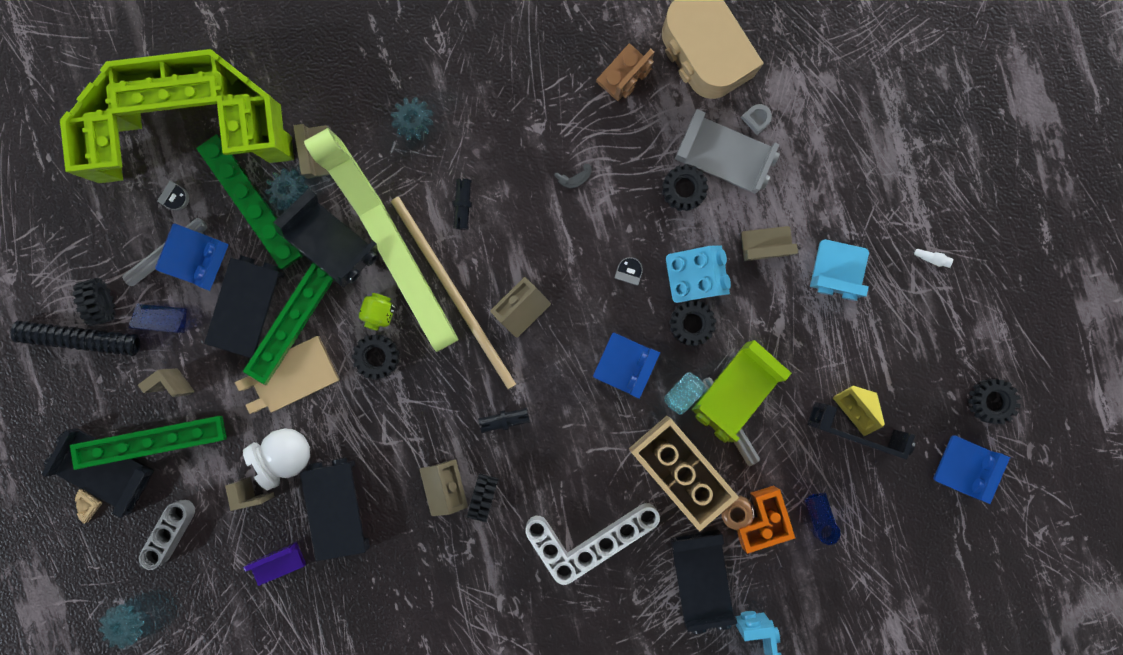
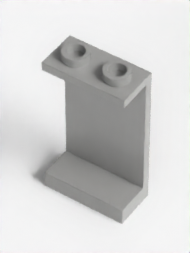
[675,109,780,194]

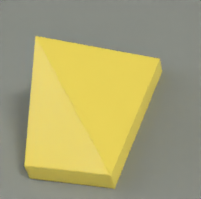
[833,386,885,436]

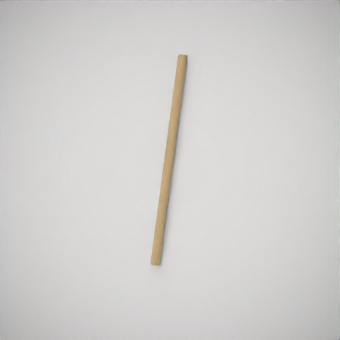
[391,197,516,389]

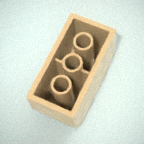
[662,0,764,99]
[629,416,739,532]

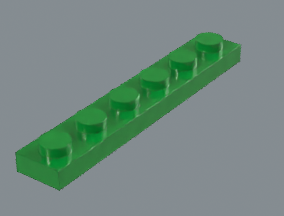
[196,134,303,270]
[243,263,334,385]
[70,416,227,470]

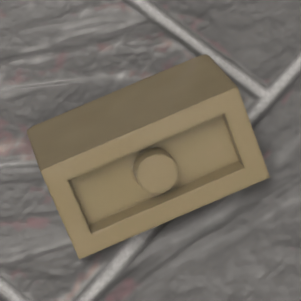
[293,124,330,179]
[741,226,798,261]
[490,277,551,338]
[138,368,194,397]
[420,459,468,516]
[225,477,275,511]

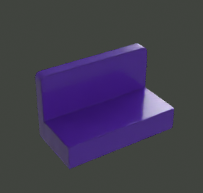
[243,542,306,586]

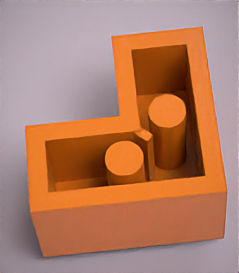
[736,485,795,554]

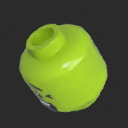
[359,293,395,331]

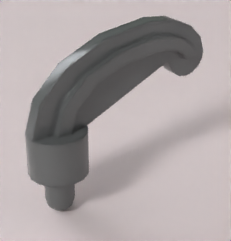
[554,164,592,189]

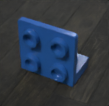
[155,223,229,291]
[593,333,660,399]
[933,435,1010,504]

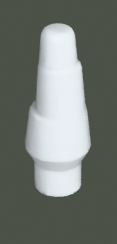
[914,249,953,268]

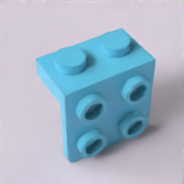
[810,239,869,301]
[666,246,731,303]
[735,611,781,655]

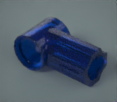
[804,492,841,545]

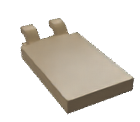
[235,336,340,414]

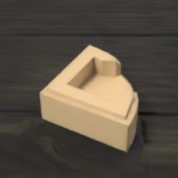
[75,489,103,524]

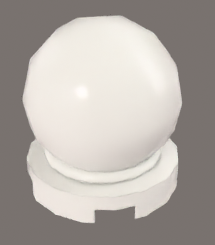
[243,428,310,491]

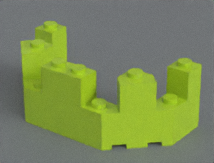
[60,49,294,183]

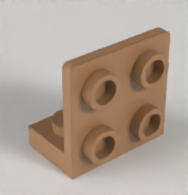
[596,43,655,101]

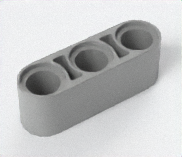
[139,499,195,570]

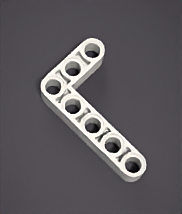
[526,503,660,585]

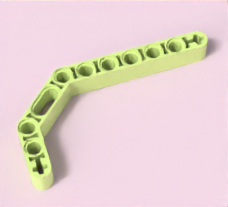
[304,128,458,352]

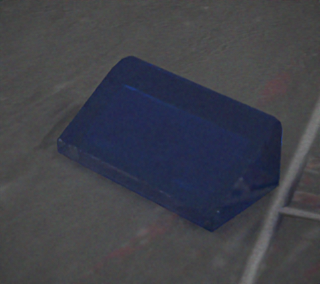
[129,304,187,333]

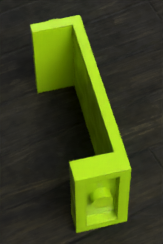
[691,340,792,443]

